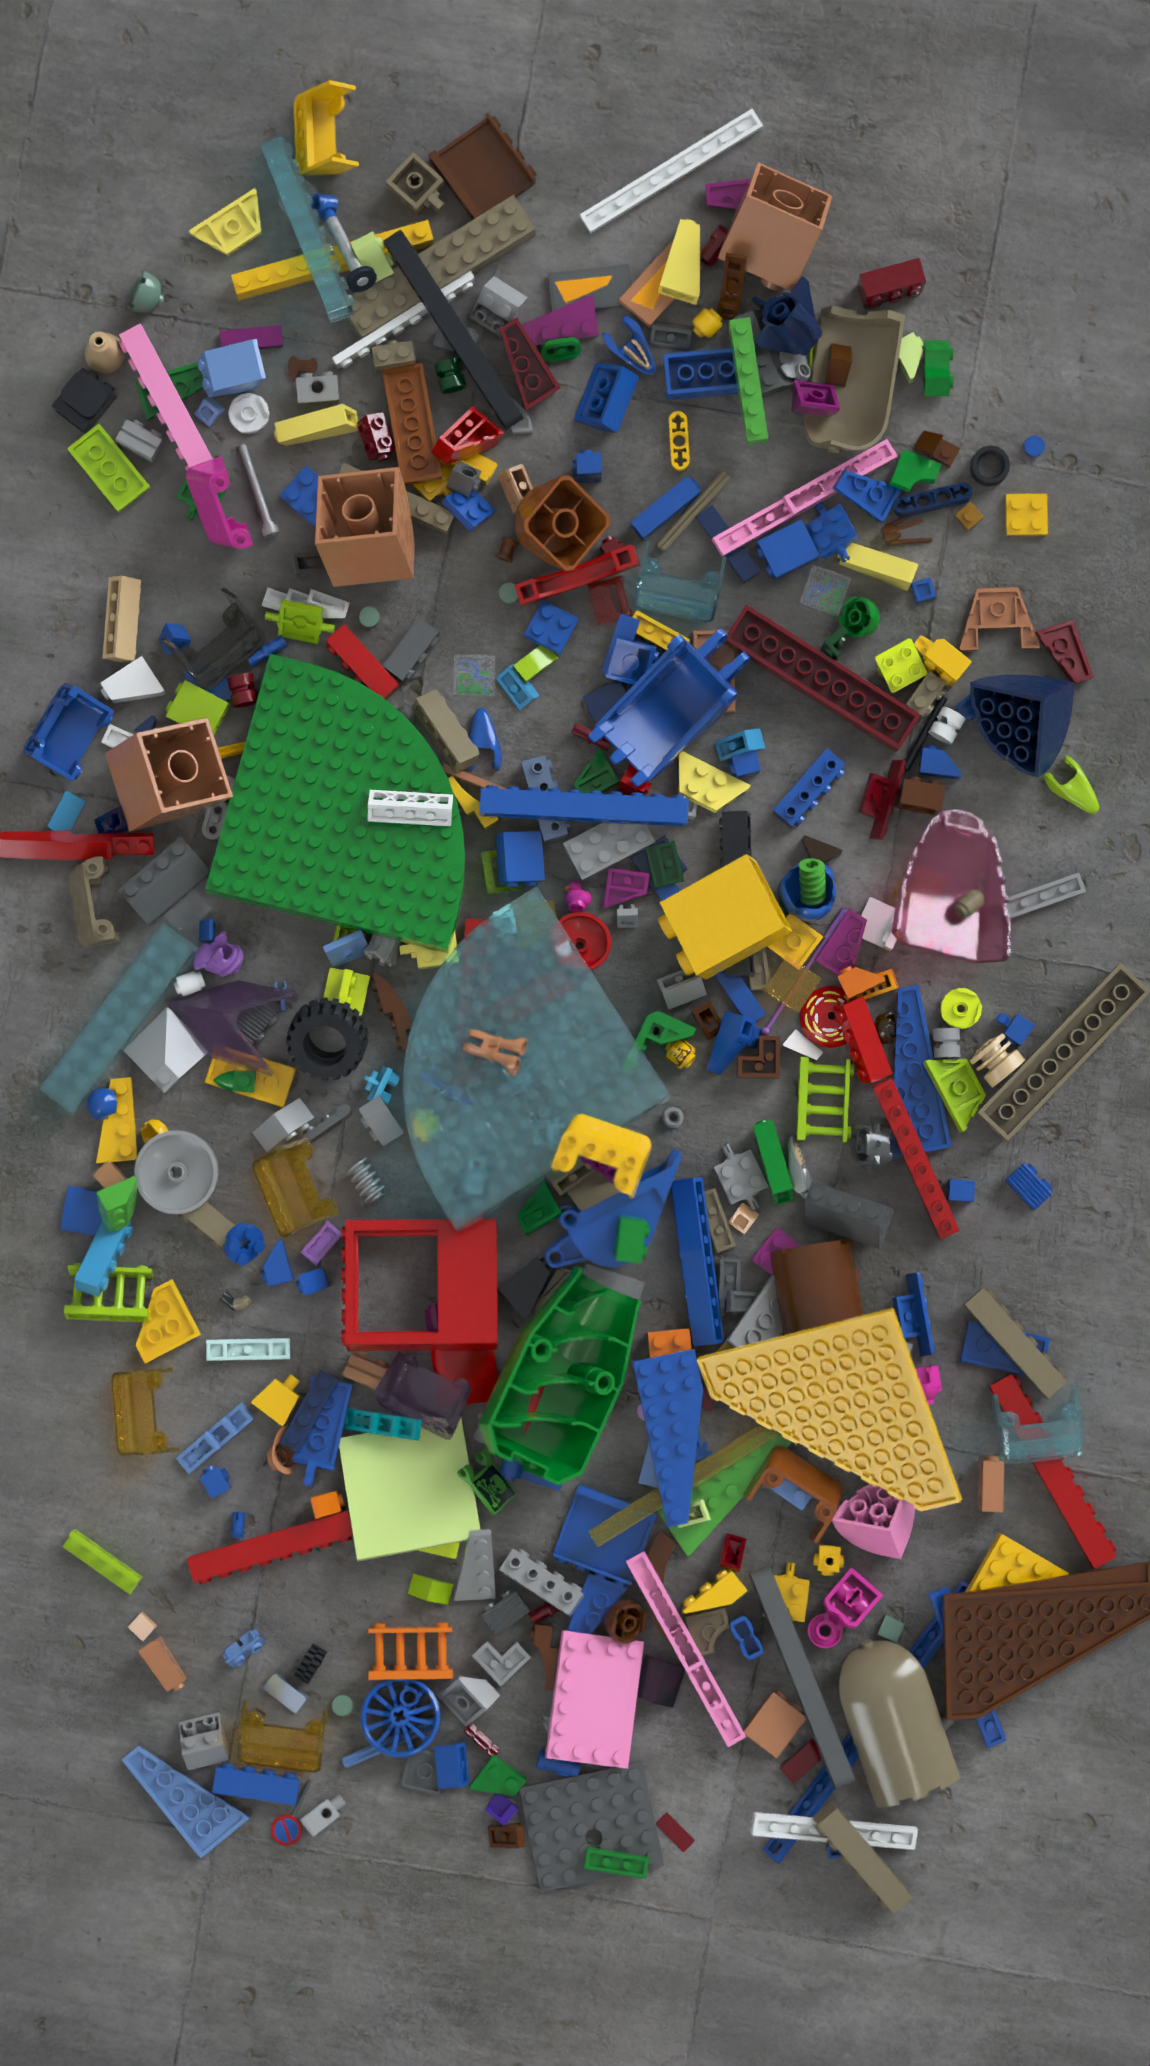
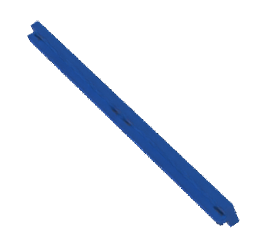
[763,1580,969,1864]

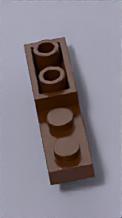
[370,973,414,1053]

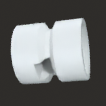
[929,706,965,745]

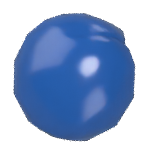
[87,1088,117,1120]

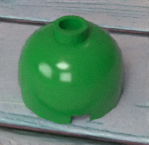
[839,596,880,638]

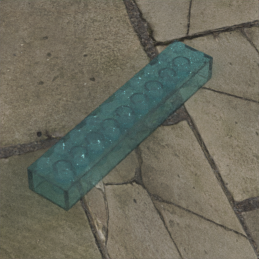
[39,922,199,1115]

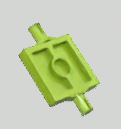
[265,599,335,644]

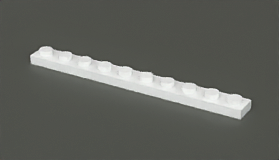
[580,109,763,234]

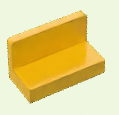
[450,453,498,486]

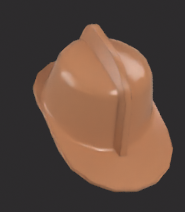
[267,1425,298,1475]

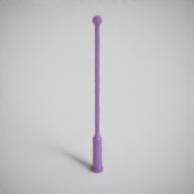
[761,908,847,1035]

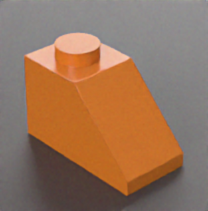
[837,966,886,1000]
[310,1490,345,1519]

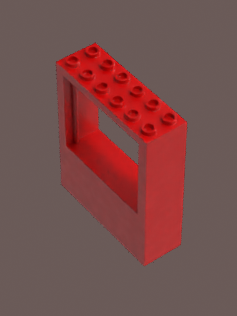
[341,1219,498,1352]

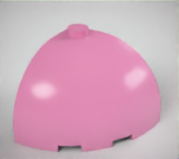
[832,1484,915,1559]

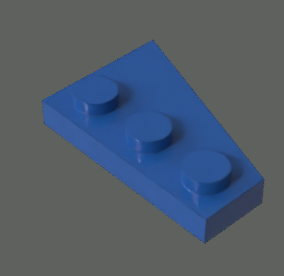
[833,470,901,523]

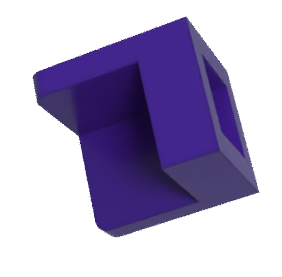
[485,1794,518,1826]

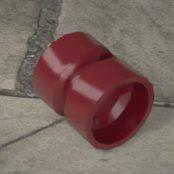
[227,673,258,708]

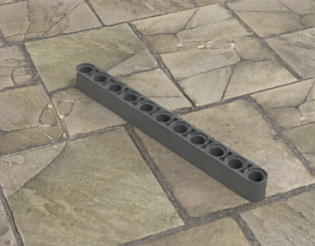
[749,1565,855,1789]

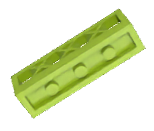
[62,1529,143,1595]

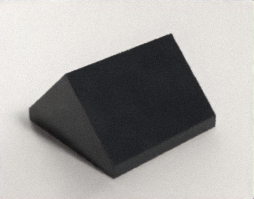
[637,1655,685,1708]

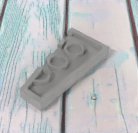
[454,1529,496,1601]

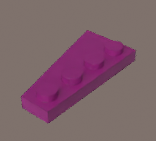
[705,179,750,210]
[522,294,599,345]

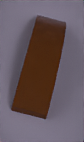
[717,252,747,320]

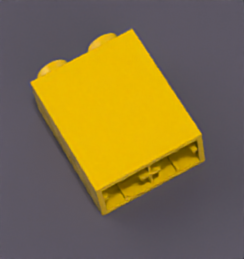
[658,854,793,980]

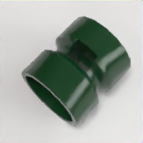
[434,358,467,394]

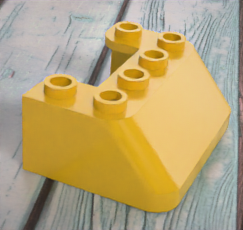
[551,1114,652,1199]

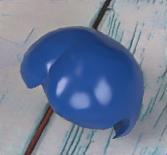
[778,864,837,921]

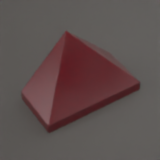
[719,1533,747,1572]

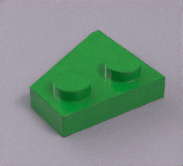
[469,1754,527,1796]

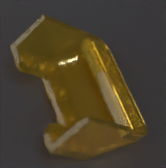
[252,1137,339,1238]

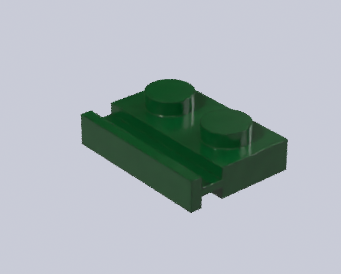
[646,841,684,888]

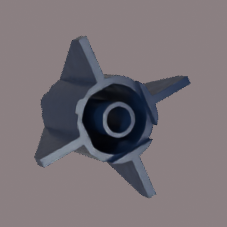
[751,276,823,356]

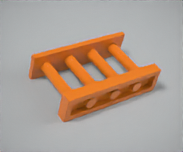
[368,1622,453,1680]

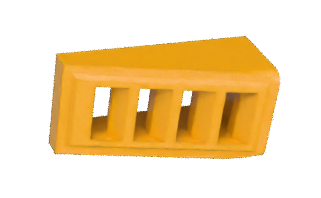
[856,969,899,1000]

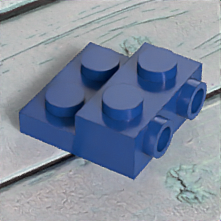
[605,637,659,685]

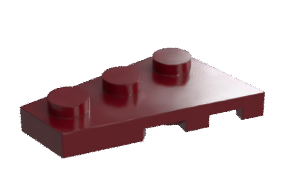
[1034,620,1094,684]

